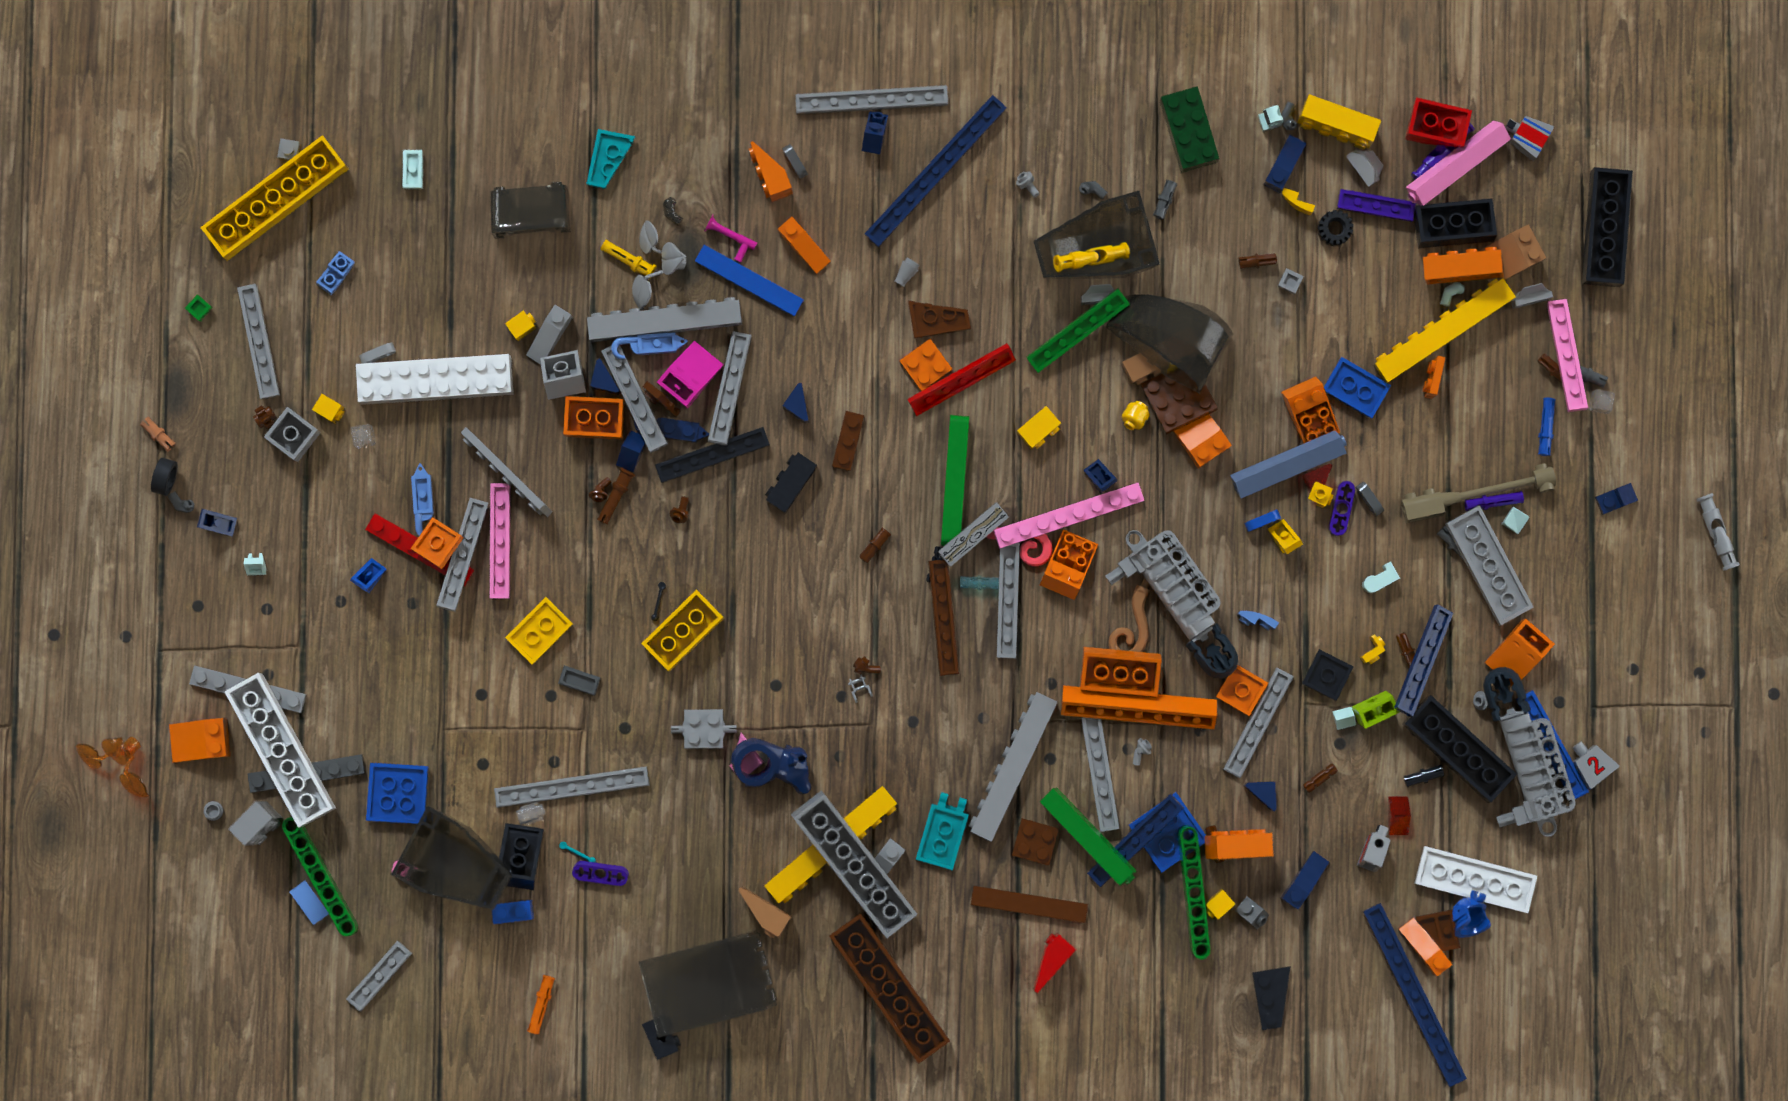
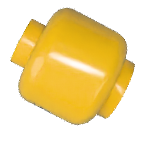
[1121,401,1150,430]

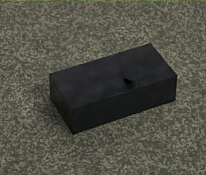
[1414,198,1497,249]

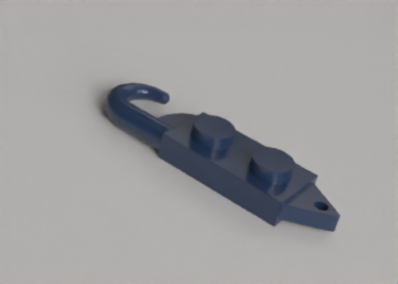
[634,418,709,443]

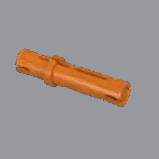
[527,975,555,1034]

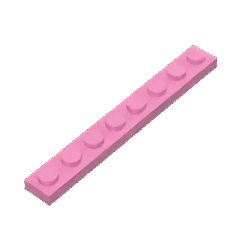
[993,483,1145,549]

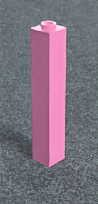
[1406,121,1511,206]

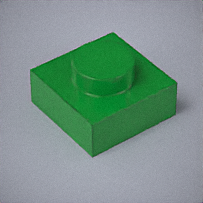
[185,294,213,322]

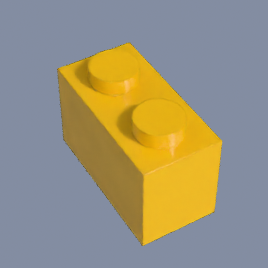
[1017,406,1061,450]

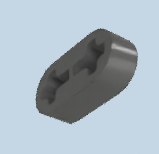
[782,144,808,179]
[1355,481,1384,517]

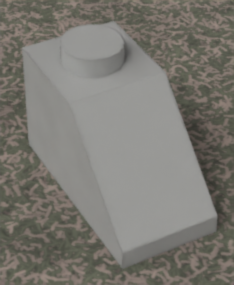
[875,838,905,874]

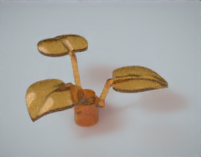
[75,737,150,797]

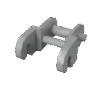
[848,674,873,703]

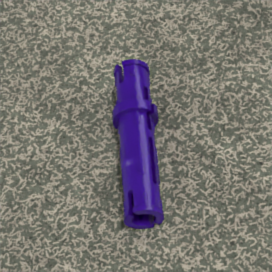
[1464,491,1524,511]

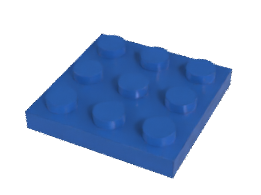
[366,763,429,824]
[1128,792,1206,873]

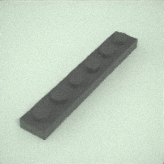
[247,754,365,793]

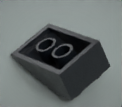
[495,823,544,890]

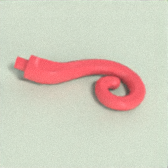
[986,527,1053,567]

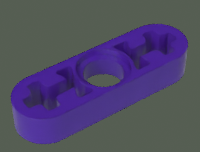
[1329,481,1355,536]
[572,861,629,886]

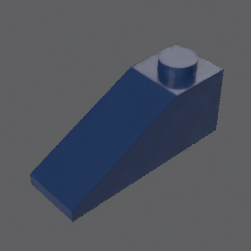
[1263,135,1306,193]
[1280,851,1329,910]

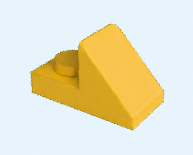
[1268,519,1303,554]

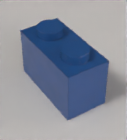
[491,900,534,924]

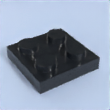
[1301,649,1354,701]

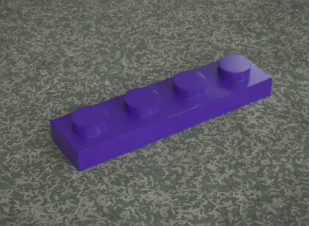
[1337,189,1416,222]

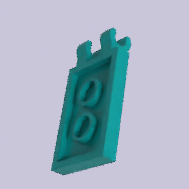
[916,792,969,870]

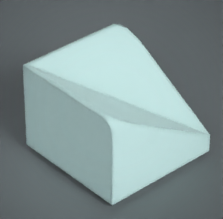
[1502,507,1529,534]

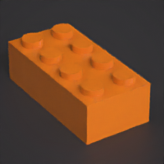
[1423,247,1504,285]
[1080,647,1162,697]

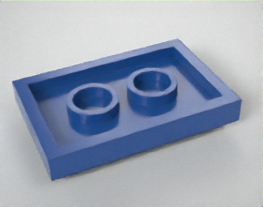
[1324,357,1391,419]

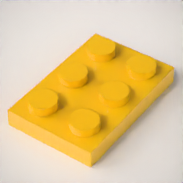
[505,597,573,665]

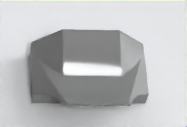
[1346,150,1384,187]
[1511,283,1553,309]
[1080,284,1114,305]

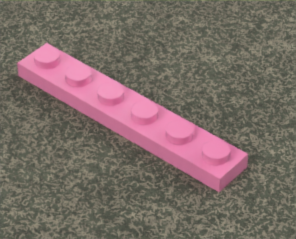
[1547,299,1588,412]
[490,483,510,599]

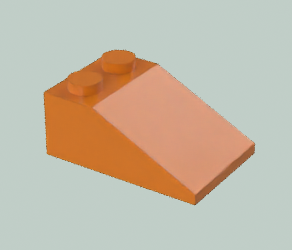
[1173,414,1232,469]
[169,718,231,763]

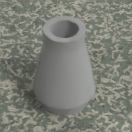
[895,257,920,287]

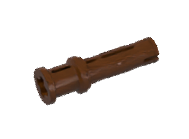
[597,467,636,525]

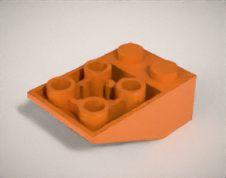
[749,141,793,202]
[1281,376,1340,444]
[1040,529,1098,600]
[1484,619,1555,687]

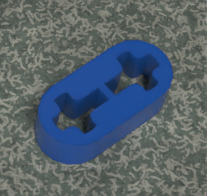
[1244,509,1281,532]

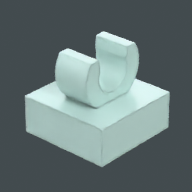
[244,553,267,575]

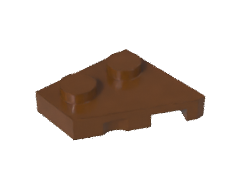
[1415,909,1460,951]

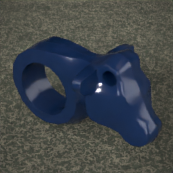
[731,738,811,795]

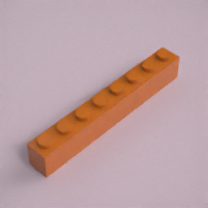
[1061,685,1217,730]

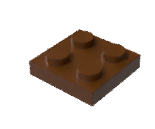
[1012,818,1059,866]

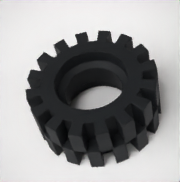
[1317,210,1354,246]

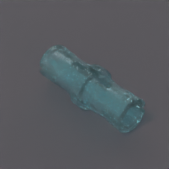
[960,575,999,590]

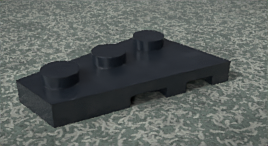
[1252,966,1291,1030]

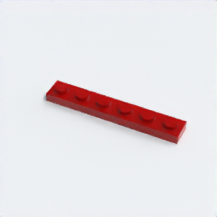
[907,343,1016,416]
[365,513,475,586]

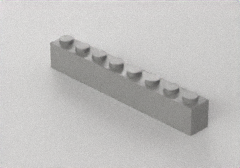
[587,297,742,342]
[969,692,1057,842]

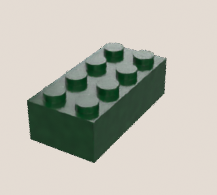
[1160,86,1219,173]

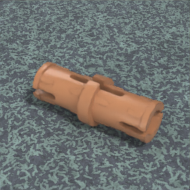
[140,417,176,452]

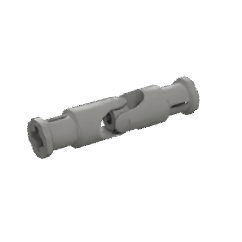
[1696,493,1740,571]

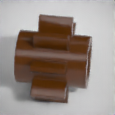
[253,405,277,429]

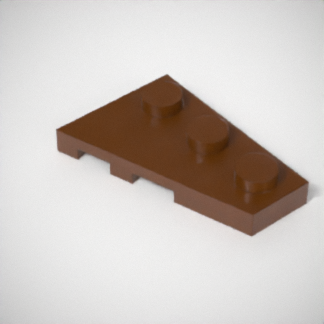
[908,300,971,339]
[643,381,681,417]

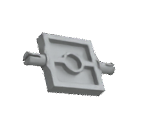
[671,709,737,749]

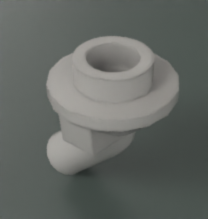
[1016,172,1040,198]
[1473,691,1500,710]
[1133,738,1152,765]

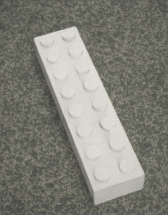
[356,354,514,405]
[225,673,336,827]

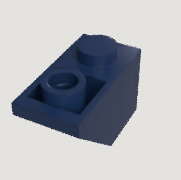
[861,112,888,155]

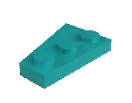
[586,129,636,189]

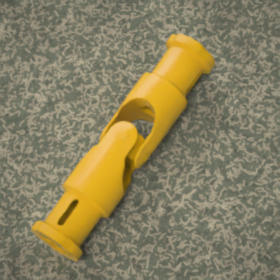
[1053,242,1130,272]

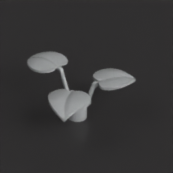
[632,221,686,310]

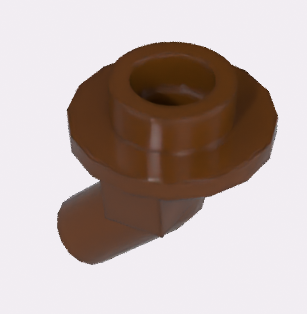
[589,477,612,502]
[669,496,689,523]
[853,656,881,675]

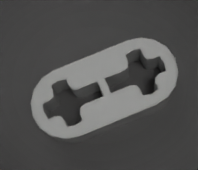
[359,342,396,364]

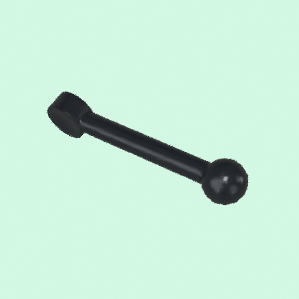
[651,582,666,621]

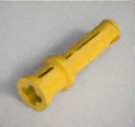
[600,239,657,280]

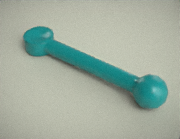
[559,842,596,863]

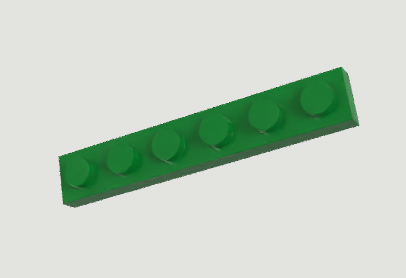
[1026,288,1130,373]

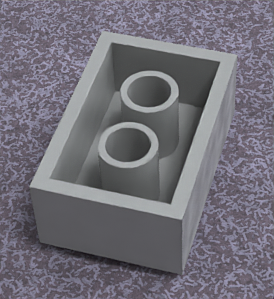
[228,801,283,846]

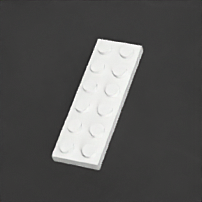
[1414,846,1537,913]

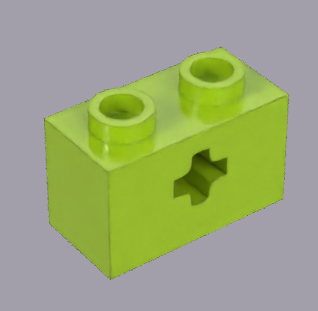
[1352,691,1400,729]

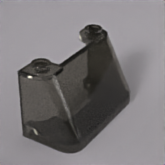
[490,182,571,239]

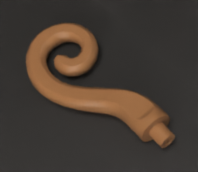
[1108,579,1150,652]

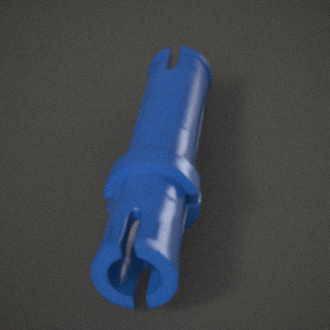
[1538,398,1556,456]

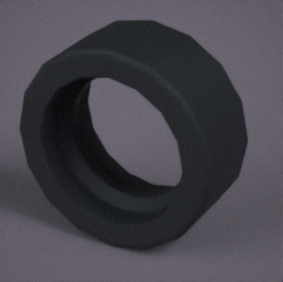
[151,458,178,496]

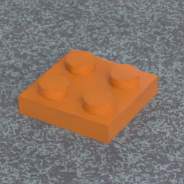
[899,339,953,391]
[1422,356,1446,399]
[411,517,464,569]
[1216,665,1268,716]

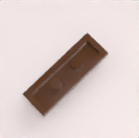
[832,411,864,471]

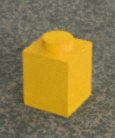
[505,310,536,341]
[312,394,344,423]
[1205,889,1235,919]

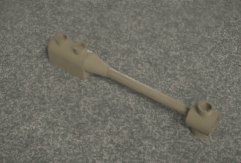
[1401,464,1556,524]

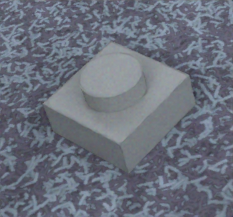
[277,139,300,160]
[1278,268,1304,295]

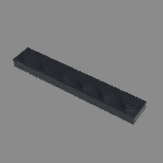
[655,427,770,483]

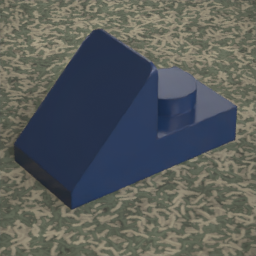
[1595,483,1638,515]
[197,509,237,537]

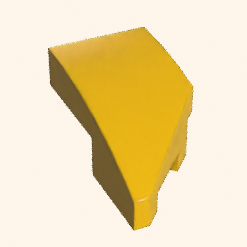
[1282,188,1315,216]

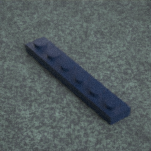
[1394,604,1453,717]
[1088,794,1184,887]

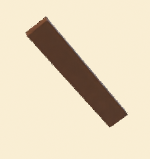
[928,559,959,676]
[971,886,1088,923]

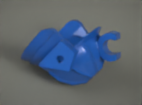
[1452,890,1491,938]

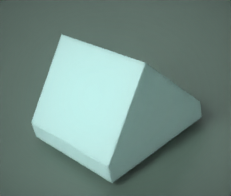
[1332,707,1356,730]

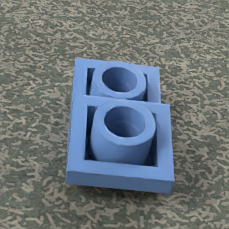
[316,251,355,295]
[1237,611,1279,630]
[289,881,329,925]

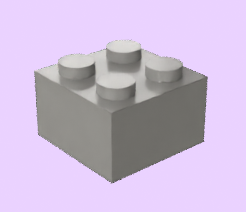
[540,350,586,400]
[264,407,321,462]

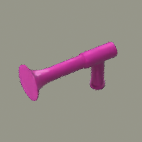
[704,215,757,263]

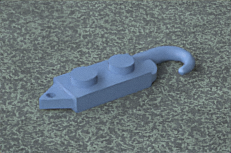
[611,332,688,359]
[411,463,434,536]

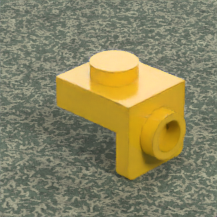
[1308,482,1333,508]
[1360,634,1386,665]

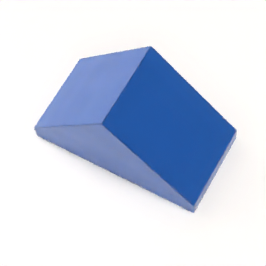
[350,558,387,593]

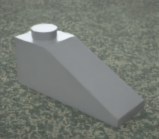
[526,305,573,364]

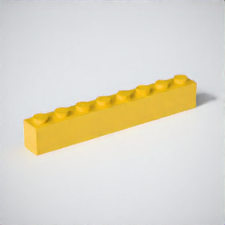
[1374,278,1516,383]
[764,786,897,904]

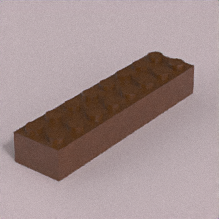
[829,913,950,1064]

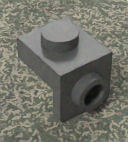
[1235,896,1269,929]

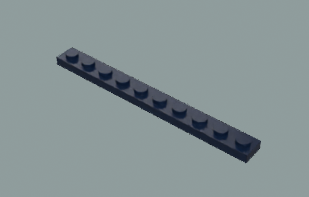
[864,95,1007,248]
[1363,903,1467,1087]

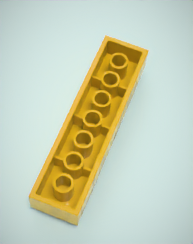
[200,135,349,261]

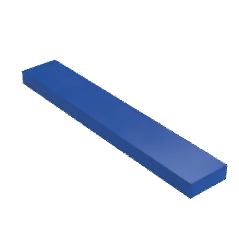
[695,245,804,317]
[1515,690,1589,801]

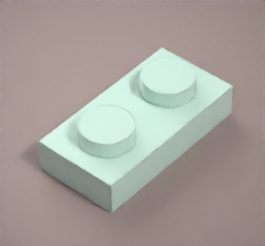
[403,150,423,189]

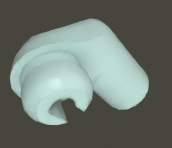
[1440,282,1465,306]

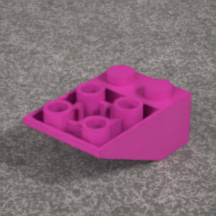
[657,341,724,409]

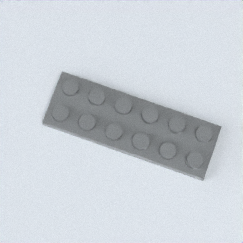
[1445,506,1533,626]

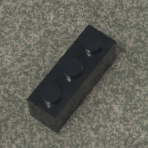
[765,452,818,514]

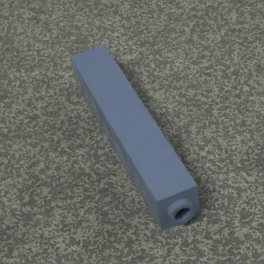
[1230,430,1347,498]

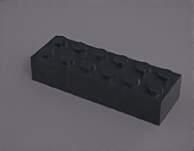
[1582,167,1633,287]
[1402,695,1517,803]

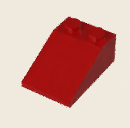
[1405,97,1472,147]
[1033,933,1076,993]

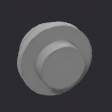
[204,801,223,821]

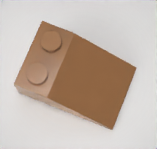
[1479,224,1546,283]
[739,886,792,938]

